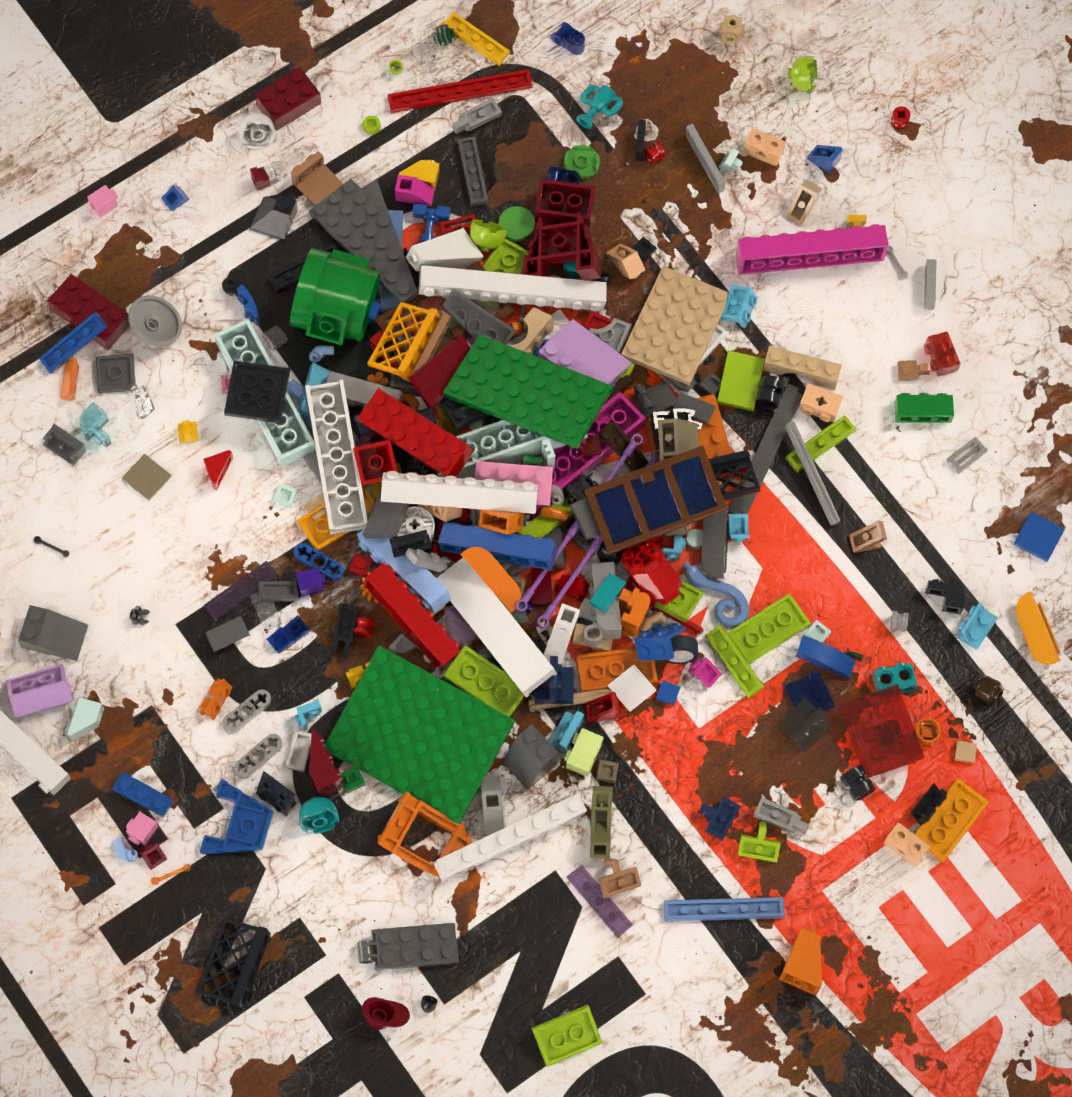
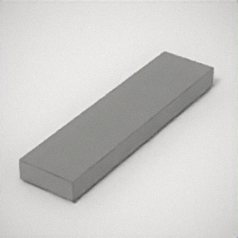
[686,124,726,194]

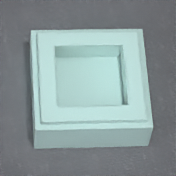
[273,484,298,508]
[804,620,832,643]

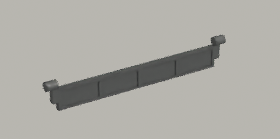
[726,377,803,514]

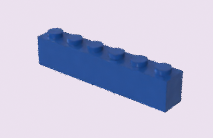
[438,522,558,570]

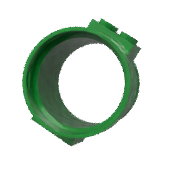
[290,248,381,345]

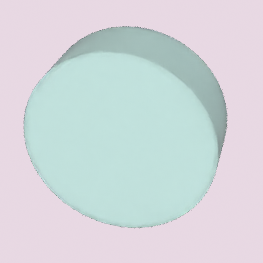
[686,529,703,549]

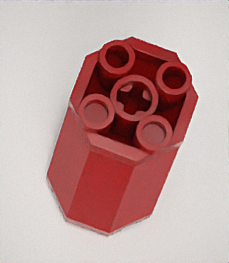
[622,541,683,606]

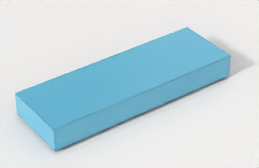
[298,363,329,418]

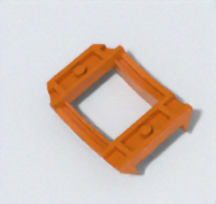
[378,792,472,876]

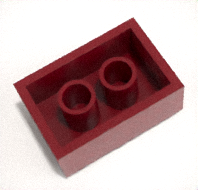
[255,67,321,131]
[535,179,595,228]

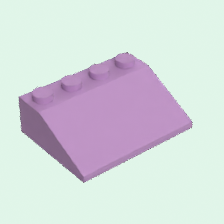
[538,320,632,386]

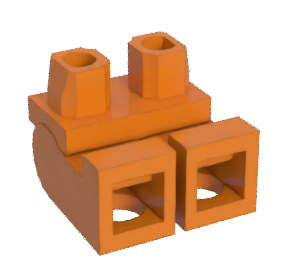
[619,588,650,638]

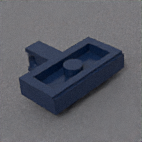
[698,796,740,841]

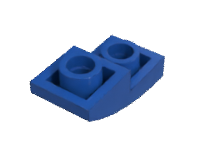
[237,284,260,326]

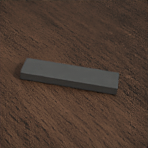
[457,137,489,207]

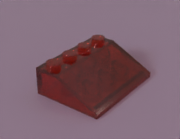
[838,684,925,779]

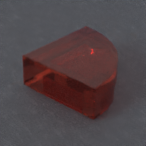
[582,435,601,457]

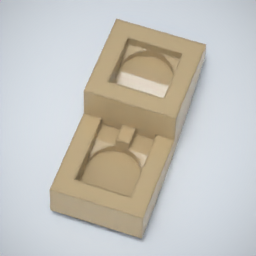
[573,623,613,652]

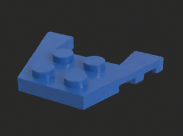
[200,779,274,855]

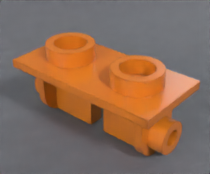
[199,678,232,721]

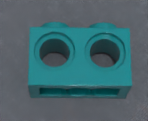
[872,662,918,698]

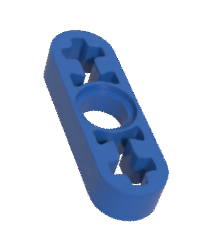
[294,543,344,582]

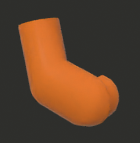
[540,505,568,521]

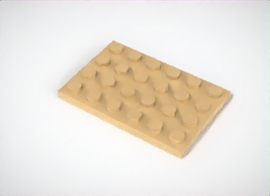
[621,266,729,386]

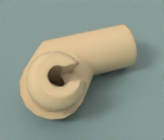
[640,611,667,632]

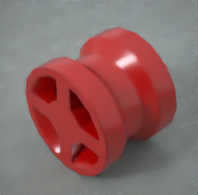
[891,106,911,129]
[644,142,666,165]
[353,617,375,638]

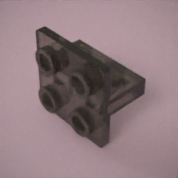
[778,698,832,752]

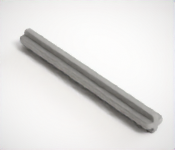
[785,421,840,526]

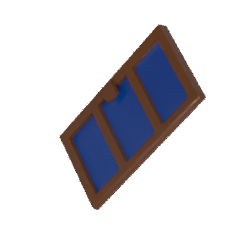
[584,445,728,555]

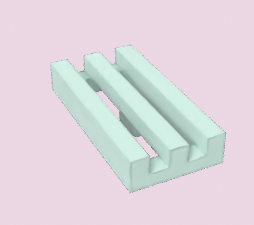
[541,439,555,471]

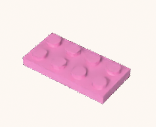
[475,461,553,506]

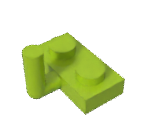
[738,821,781,862]

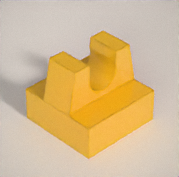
[846,215,867,227]
[177,420,199,444]

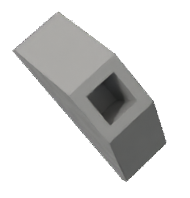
[481,776,504,836]

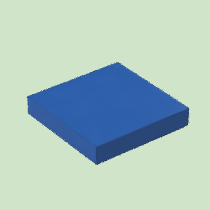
[1013,512,1065,562]

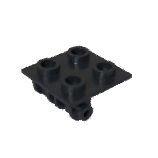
[256,771,297,817]

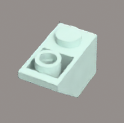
[66,698,104,741]

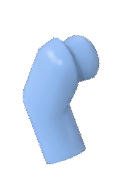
[309,346,334,363]
[113,837,138,862]

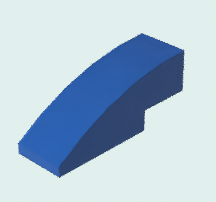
[795,635,856,679]

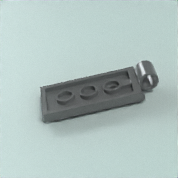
[357,922,459,971]

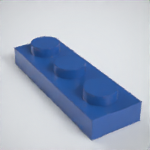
[112,772,174,818]

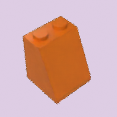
[779,927,822,996]

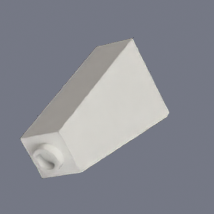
[406,228,484,271]

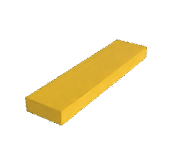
[442,12,510,66]

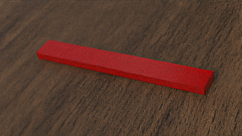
[387,69,533,113]

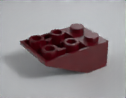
[309,728,343,798]

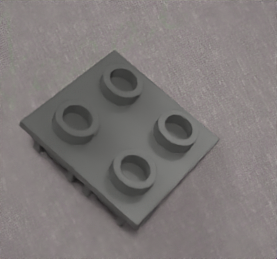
[631,381,679,418]

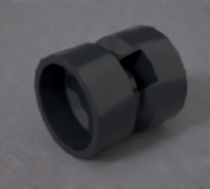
[755,375,785,410]
[840,765,876,802]

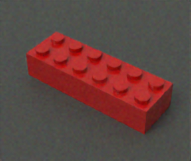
[357,388,474,477]
[363,562,461,671]

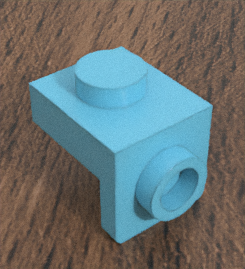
[728,513,750,542]
[662,535,686,561]

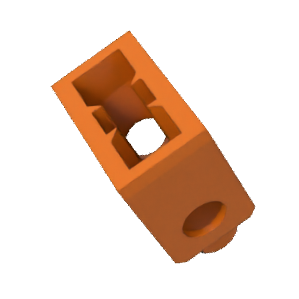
[479,509,524,535]

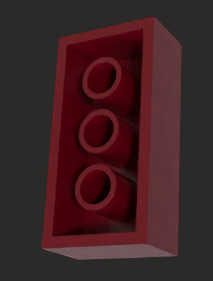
[47,274,130,351]

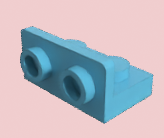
[721,285,757,328]
[958,602,998,650]
[549,711,584,754]

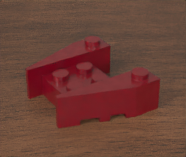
[523,212,601,280]

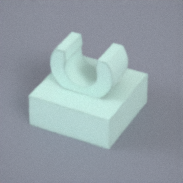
[718,148,743,171]

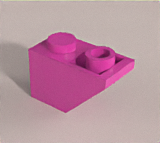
[395,175,435,207]

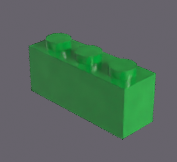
[894,393,954,423]

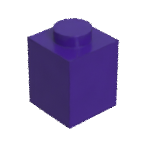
[296,568,326,597]

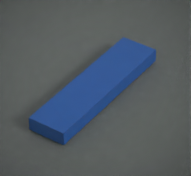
[39,312,108,373]

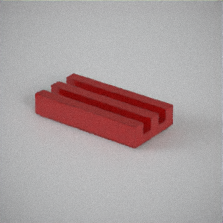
[439,214,476,235]

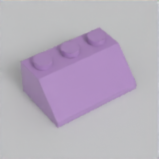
[6,664,73,718]

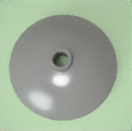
[128,295,182,347]

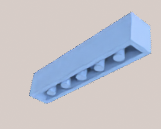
[357,528,451,614]

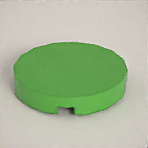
[564,145,600,180]
[498,206,535,242]

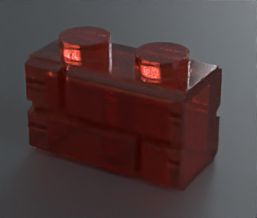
[923,331,961,377]

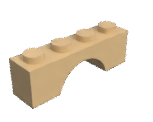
[509,307,554,354]
[763,345,842,390]

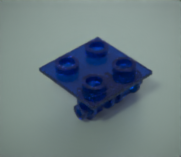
[784,671,835,720]

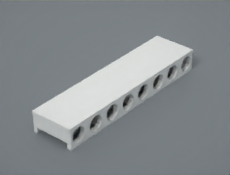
[305,380,368,535]
[437,558,557,698]

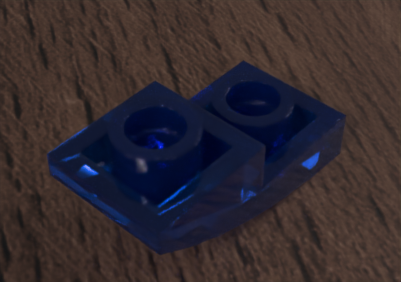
[267,615,311,654]

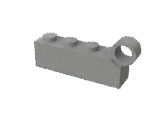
[326,371,404,409]
[583,562,622,647]

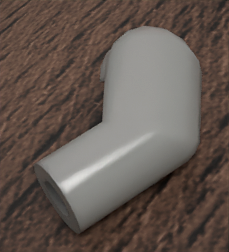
[551,484,564,505]

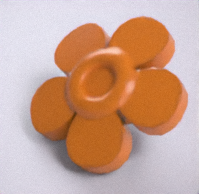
[367,372,389,386]

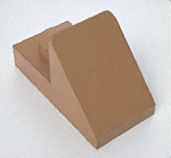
[849,521,887,553]

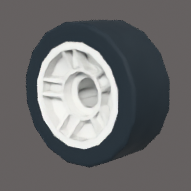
[664,635,699,664]

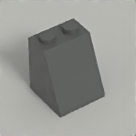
[502,724,558,790]

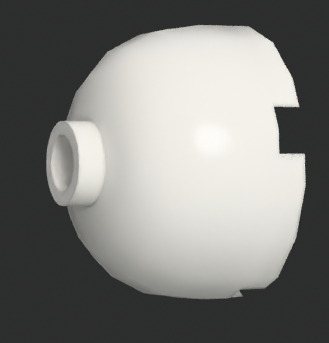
[239,112,276,149]

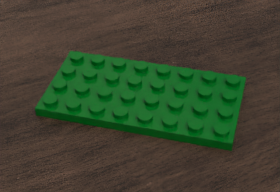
[443,335,613,449]

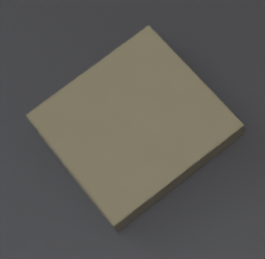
[122,454,172,501]

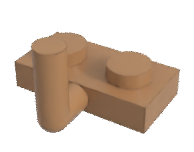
[598,858,642,898]

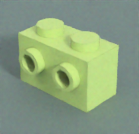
[564,728,604,777]

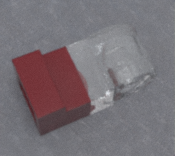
[250,161,288,191]

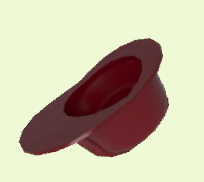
[362,997,410,1030]

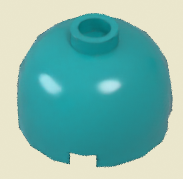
[299,796,340,834]

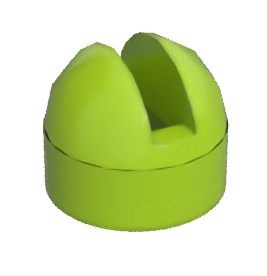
[388,59,403,75]

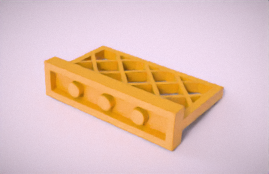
[367,302,441,381]

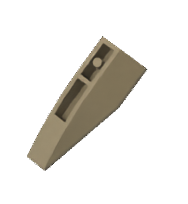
[658,419,700,536]

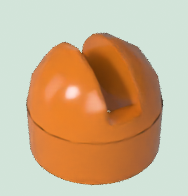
[509,322,524,337]

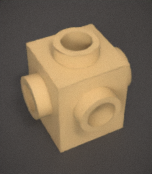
[719,15,745,44]

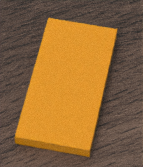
[297,485,375,551]
[914,778,990,863]

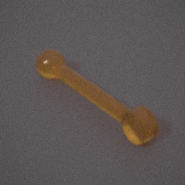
[151,864,191,885]

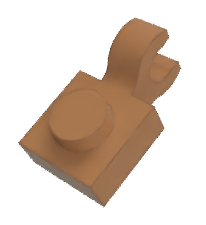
[897,360,931,381]

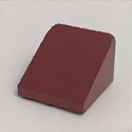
[139,840,167,870]

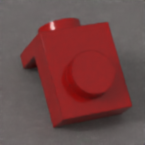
[555,575,589,602]

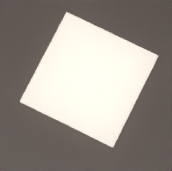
[607,665,657,712]

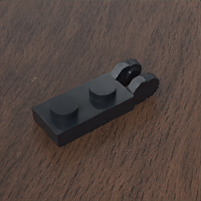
[331,603,359,659]

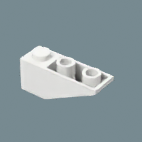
[544,603,580,664]

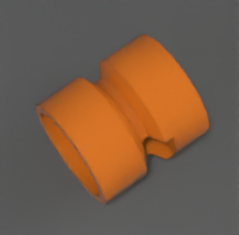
[912,718,941,750]

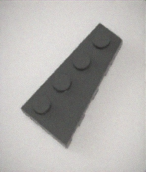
[443,289,516,345]

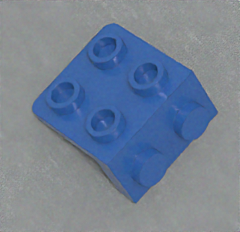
[634,623,686,661]

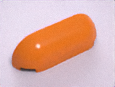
[461,547,521,613]

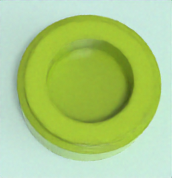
[362,116,381,135]

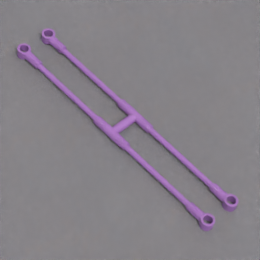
[515,434,660,628]

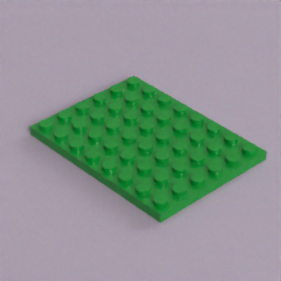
[325,646,516,824]

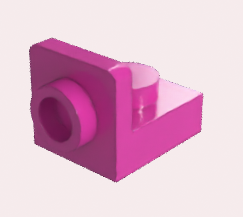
[687,658,722,688]

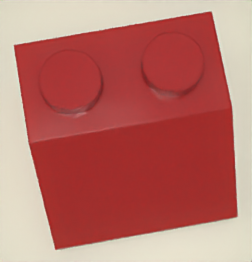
[353,439,398,485]

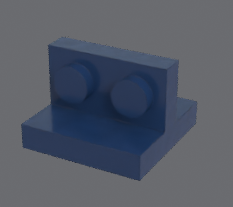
[534,656,574,704]

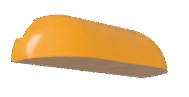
[1016,591,1061,665]

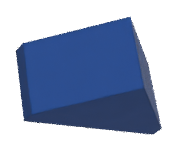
[807,145,843,174]

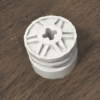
[395,506,435,552]

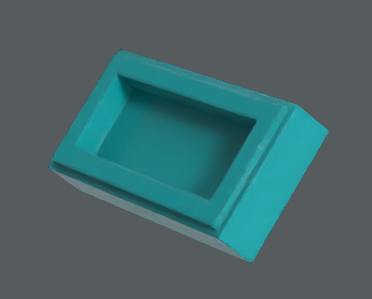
[589,573,626,613]

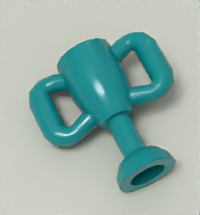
[576,84,623,129]

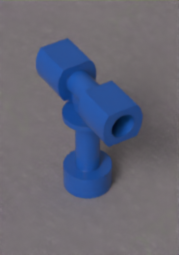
[413,203,451,243]

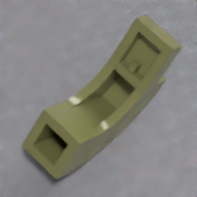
[590,786,613,859]

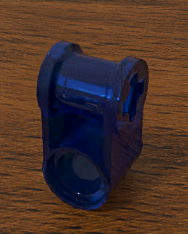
[551,22,585,55]
[548,166,580,184]

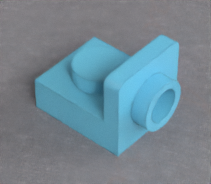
[295,700,322,730]

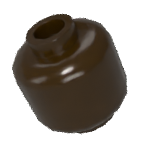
[973,676,1004,704]

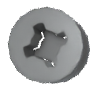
[890,611,909,632]

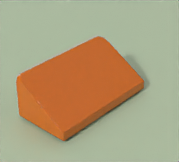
[60,358,79,400]

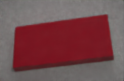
[408,335,471,409]

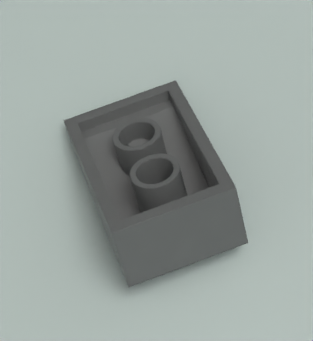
[18,605,89,661]

